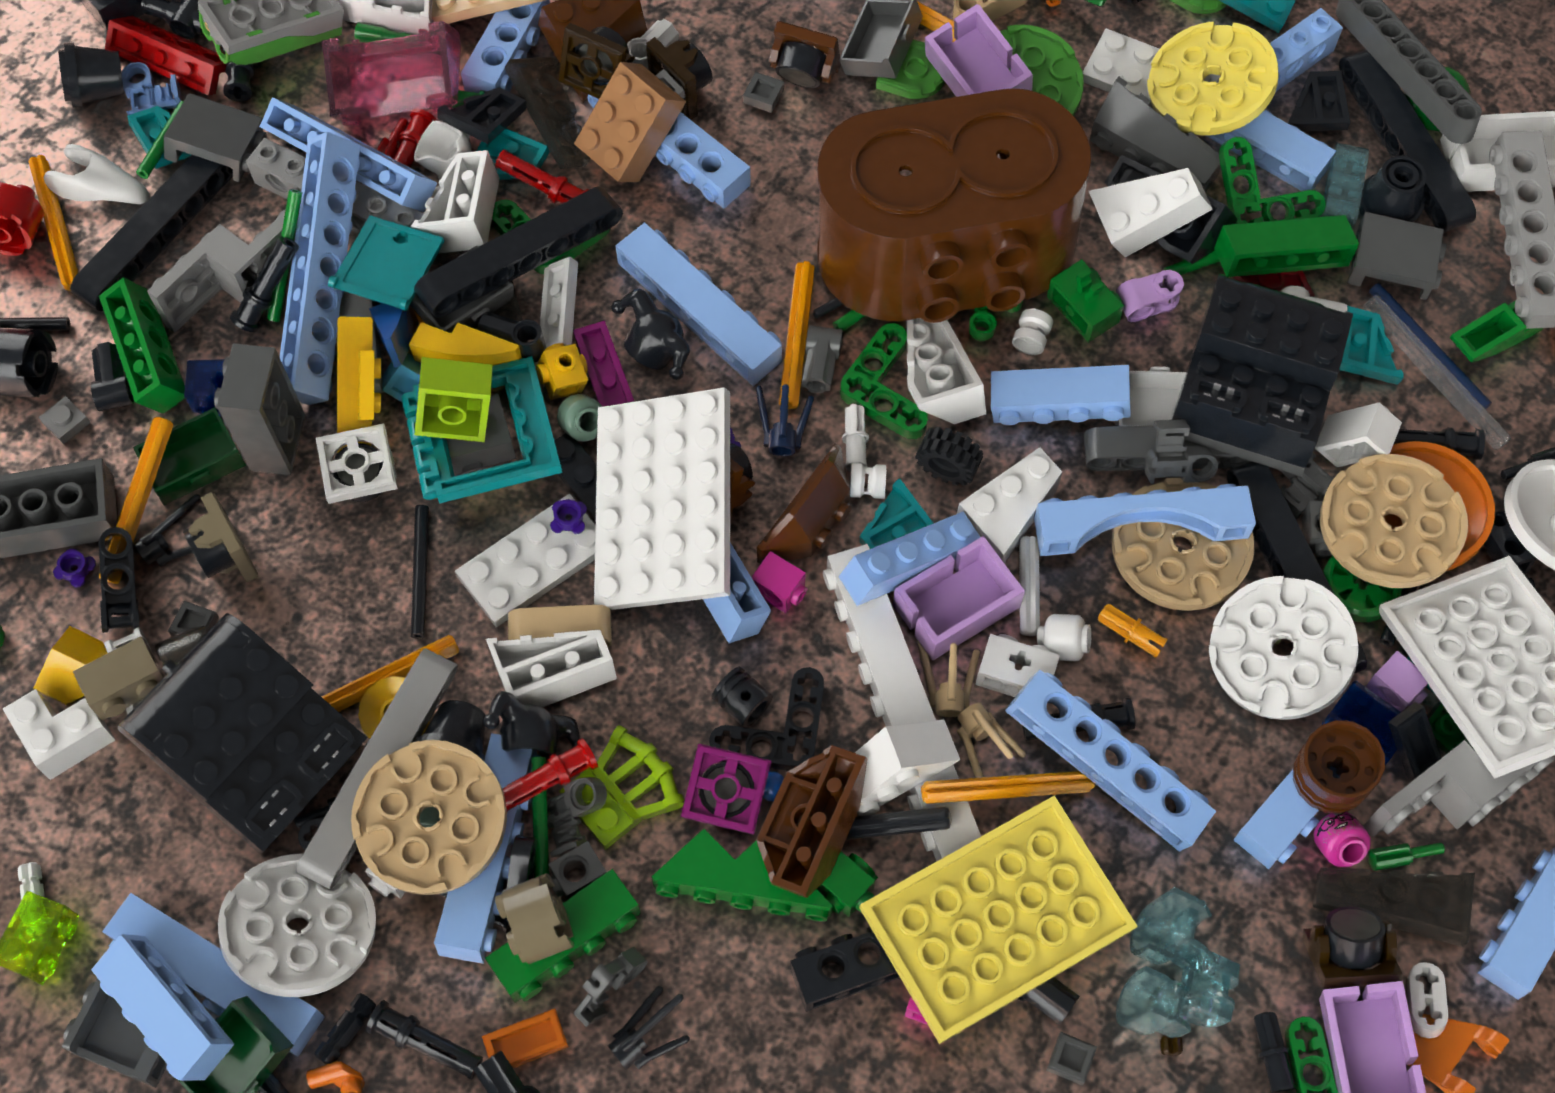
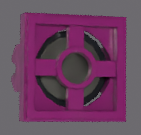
[681,743,772,835]

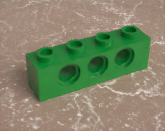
[99,277,188,414]

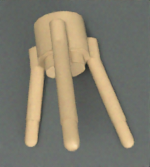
[918,641,980,717]
[957,702,1026,778]

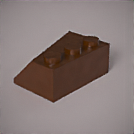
[538,0,647,103]

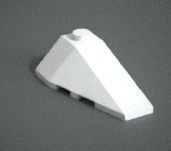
[907,318,986,424]

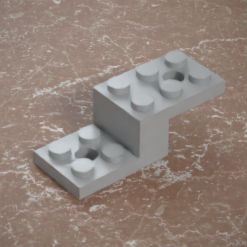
[147,209,296,333]
[1363,740,1555,838]

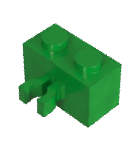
[1047,259,1124,343]

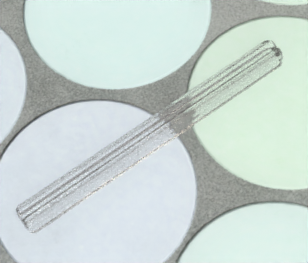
[1363,295,1511,450]

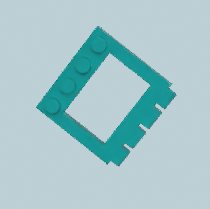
[401,356,563,504]

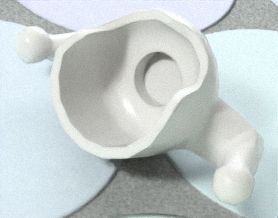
[414,121,472,197]

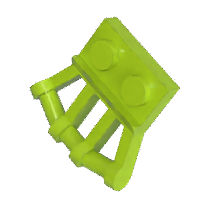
[559,725,685,850]

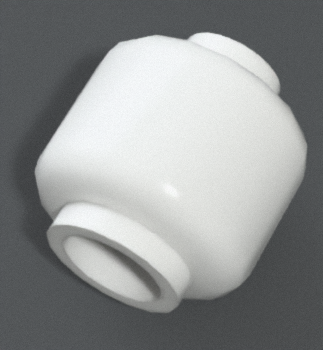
[1037,614,1091,661]

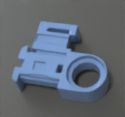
[121,62,182,115]

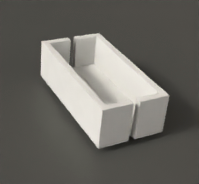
[1440,111,1555,192]

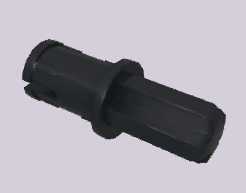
[1254,1012,1296,1093]

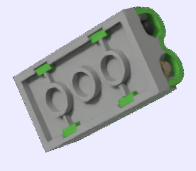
[198,0,344,65]

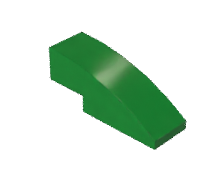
[1450,300,1543,363]

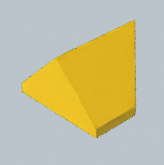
[33,626,107,705]

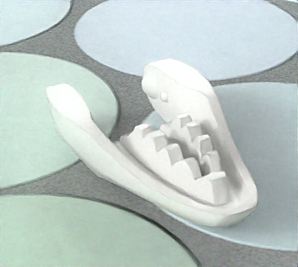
[43,144,150,204]

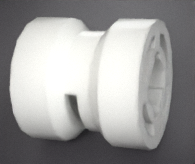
[1012,308,1054,355]
[850,463,886,499]

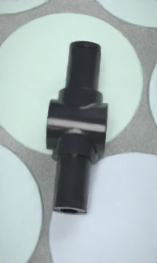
[141,0,204,39]

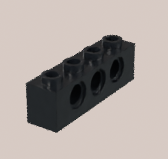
[790,927,900,1012]

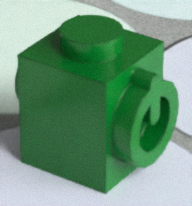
[817,851,878,918]

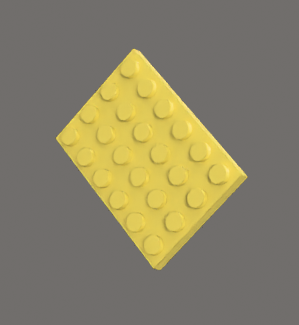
[859,795,1138,1045]

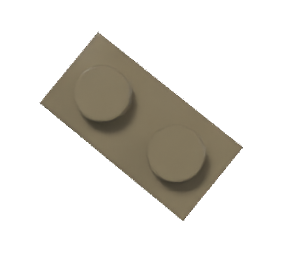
[73,636,165,721]

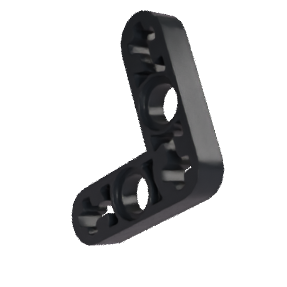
[709,667,824,771]

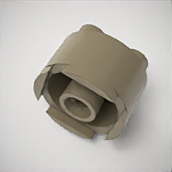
[495,873,574,964]

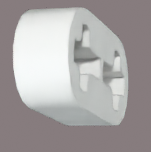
[1406,962,1448,1039]

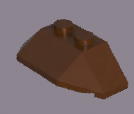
[757,443,852,564]
[756,745,868,898]

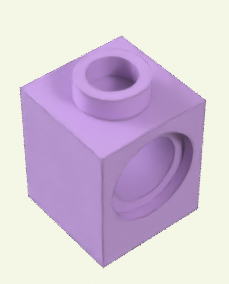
[1365,651,1428,715]

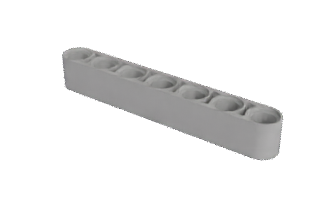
[296,648,458,889]

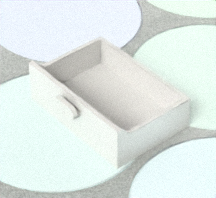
[1115,366,1186,426]

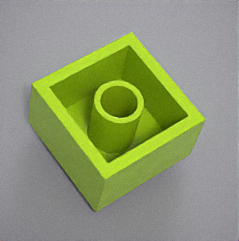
[415,357,493,442]

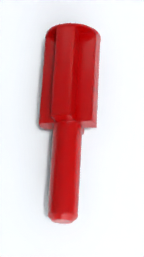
[376,118,409,158]

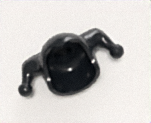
[611,288,690,380]
[483,691,580,763]

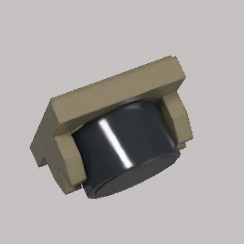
[183,492,258,582]

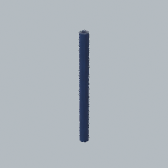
[1369,283,1492,412]

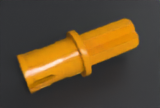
[1097,604,1168,659]

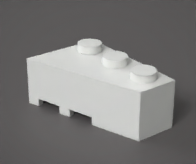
[338,0,435,37]
[410,150,500,253]
[957,447,1062,564]
[486,630,617,708]

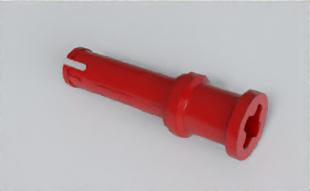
[393,108,437,168]
[495,149,589,204]
[502,738,598,812]

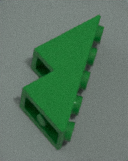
[651,829,833,922]

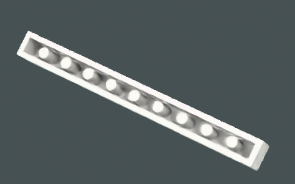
[823,544,981,861]

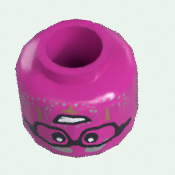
[1314,812,1371,868]

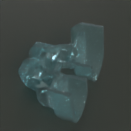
[1116,887,1240,1038]

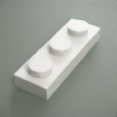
[540,257,578,348]

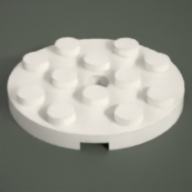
[1209,576,1359,720]
[218,854,376,997]

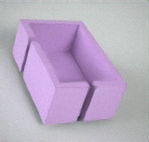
[925,4,1033,97]
[893,536,1025,661]
[1319,981,1426,1093]

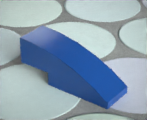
[369,302,414,368]

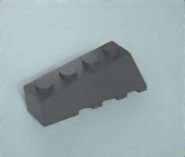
[1089,76,1221,193]

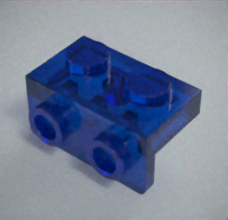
[1322,681,1401,766]

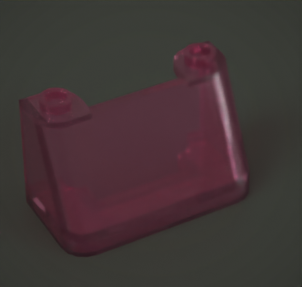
[322,21,461,126]

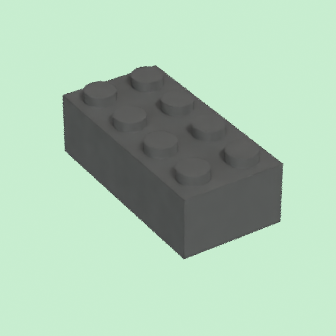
[214,343,305,475]
[0,458,117,559]

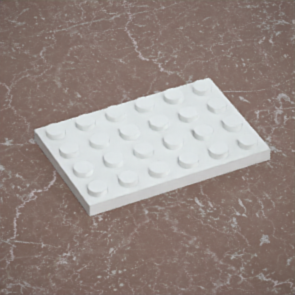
[594,387,730,610]
[1379,556,1555,779]

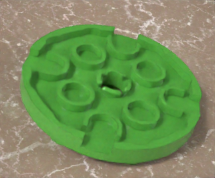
[1000,24,1084,116]

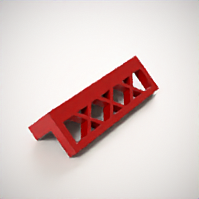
[105,16,226,96]

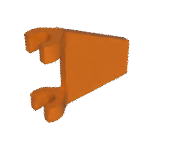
[1408,1014,1510,1093]

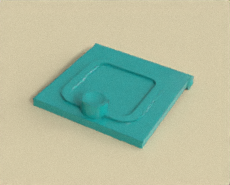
[328,215,445,311]

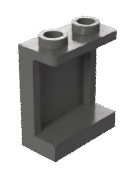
[163,93,267,182]
[1347,212,1447,300]
[62,978,167,1088]

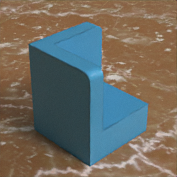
[382,353,421,402]

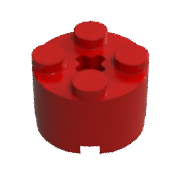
[0,182,44,256]

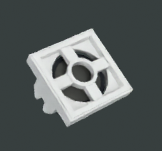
[316,423,398,504]

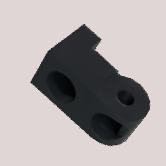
[1483,510,1537,574]

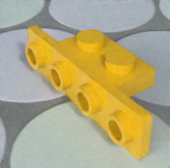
[337,316,381,453]

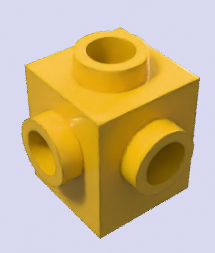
[536,343,588,400]

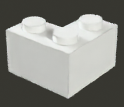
[3,689,115,780]

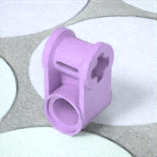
[1116,270,1184,322]

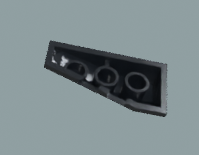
[1104,155,1238,264]

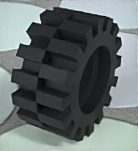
[915,427,983,486]

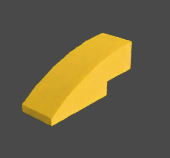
[409,322,522,366]

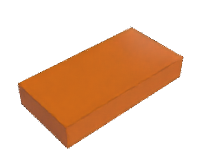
[482,1008,569,1068]

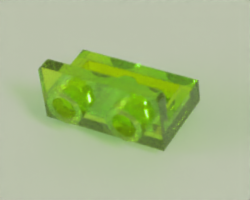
[0,891,79,985]

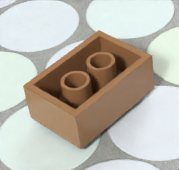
[574,62,686,182]

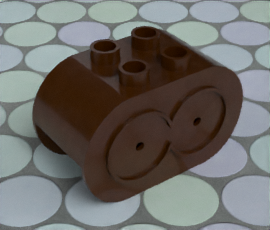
[817,89,1091,323]

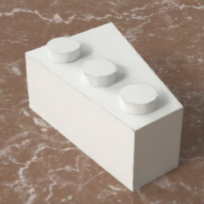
[1089,168,1213,257]
[855,719,960,816]

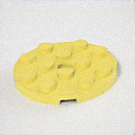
[1147,22,1279,136]

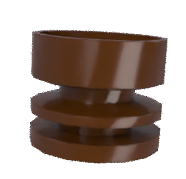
[1293,720,1385,814]

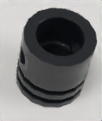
[712,666,773,727]

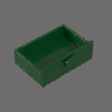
[133,408,246,506]
[177,996,294,1093]

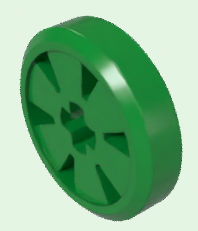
[1323,556,1402,622]

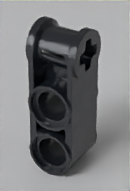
[99,527,139,633]

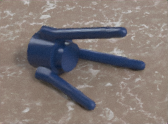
[756,384,814,456]

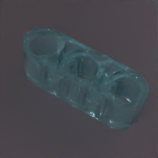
[1320,142,1369,230]

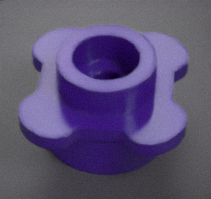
[550,499,587,534]
[53,549,96,587]

